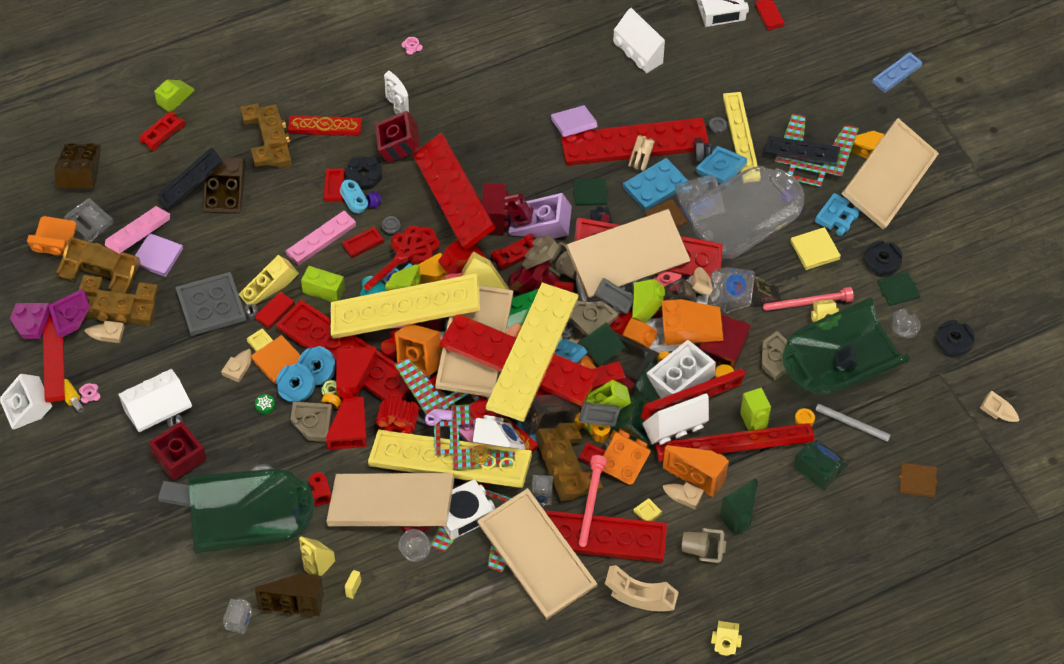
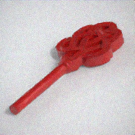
[364,226,440,291]

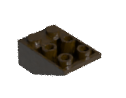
[54,143,101,189]
[203,157,246,213]
[255,573,324,617]

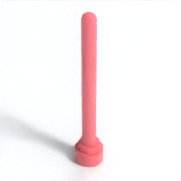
[763,287,854,311]
[579,455,607,547]

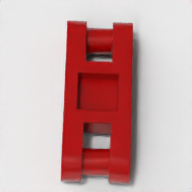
[139,111,186,151]
[491,234,535,270]

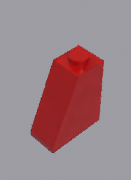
[438,240,487,274]
[336,347,377,399]
[326,396,367,450]

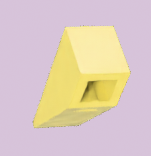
[462,252,510,290]
[239,255,299,305]
[299,536,335,576]

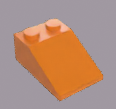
[662,299,723,346]
[663,445,729,497]

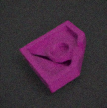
[48,289,90,338]
[10,303,50,339]

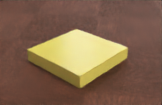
[790,227,840,270]

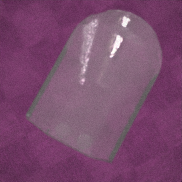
[686,166,804,259]

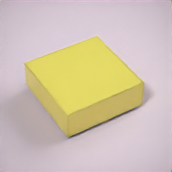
[247,328,273,352]
[633,498,662,522]
[345,570,361,599]

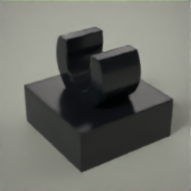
[694,137,712,161]
[590,205,613,224]
[835,344,858,371]

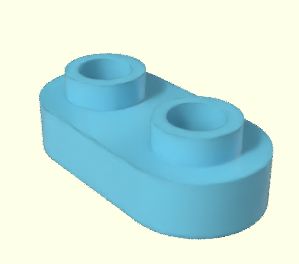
[340,180,368,214]

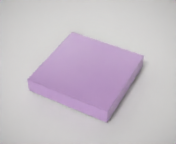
[551,105,597,137]
[135,233,183,277]

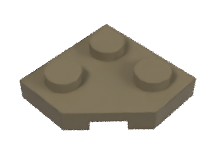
[522,234,559,270]
[569,301,619,340]
[762,331,804,380]
[291,402,333,442]

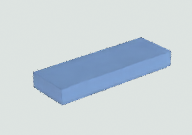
[872,52,923,93]

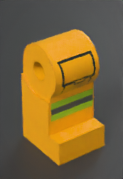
[573,412,610,443]

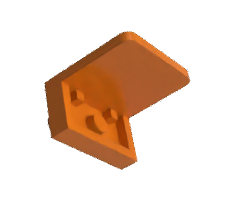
[27,216,77,256]
[603,429,651,485]

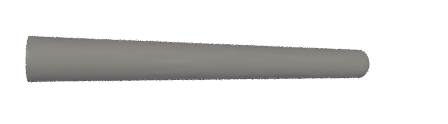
[815,404,891,442]

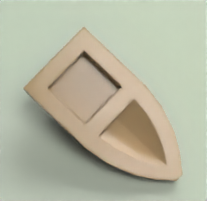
[691,267,713,296]
[85,321,125,343]
[221,349,251,383]
[980,391,1019,422]
[663,483,704,510]

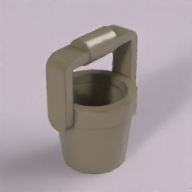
[549,242,577,280]
[682,528,726,563]

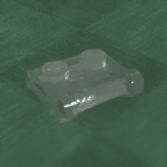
[64,198,114,242]

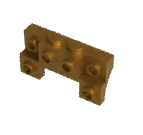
[240,103,292,168]
[56,237,141,294]
[79,275,158,327]
[535,423,603,501]

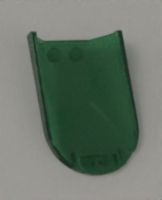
[783,297,910,393]
[188,469,314,553]

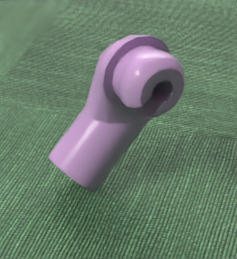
[425,409,454,426]

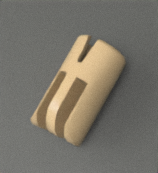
[628,135,655,171]

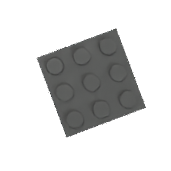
[176,272,246,336]

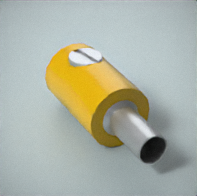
[65,379,84,412]

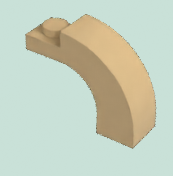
[605,565,679,611]

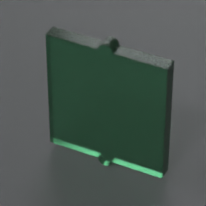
[573,179,608,206]
[877,271,920,306]
[580,322,625,367]
[633,361,661,403]

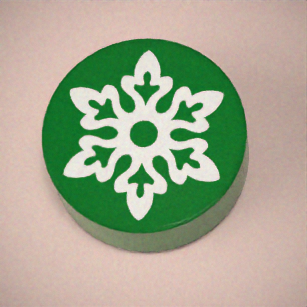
[255,394,275,414]

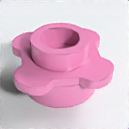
[402,37,422,55]
[79,383,100,403]

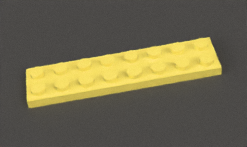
[331,273,480,339]
[486,283,578,422]
[368,430,532,488]

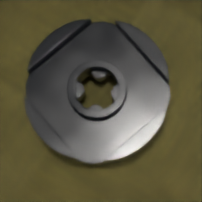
[345,156,382,190]
[864,241,902,277]
[935,320,975,358]

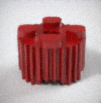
[376,395,419,434]

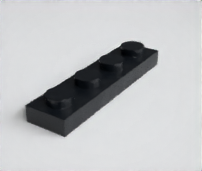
[765,136,841,166]
[157,148,224,210]

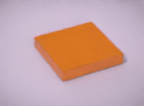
[251,335,301,384]

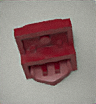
[509,259,560,294]

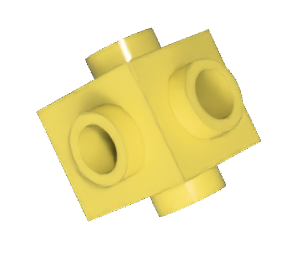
[811,299,840,329]
[711,621,742,655]

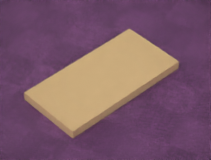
[841,118,939,229]
[565,209,690,299]
[435,285,513,397]
[326,473,454,526]
[477,488,597,620]

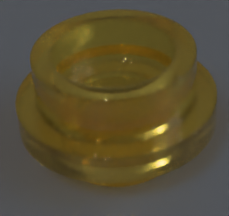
[470,445,490,465]

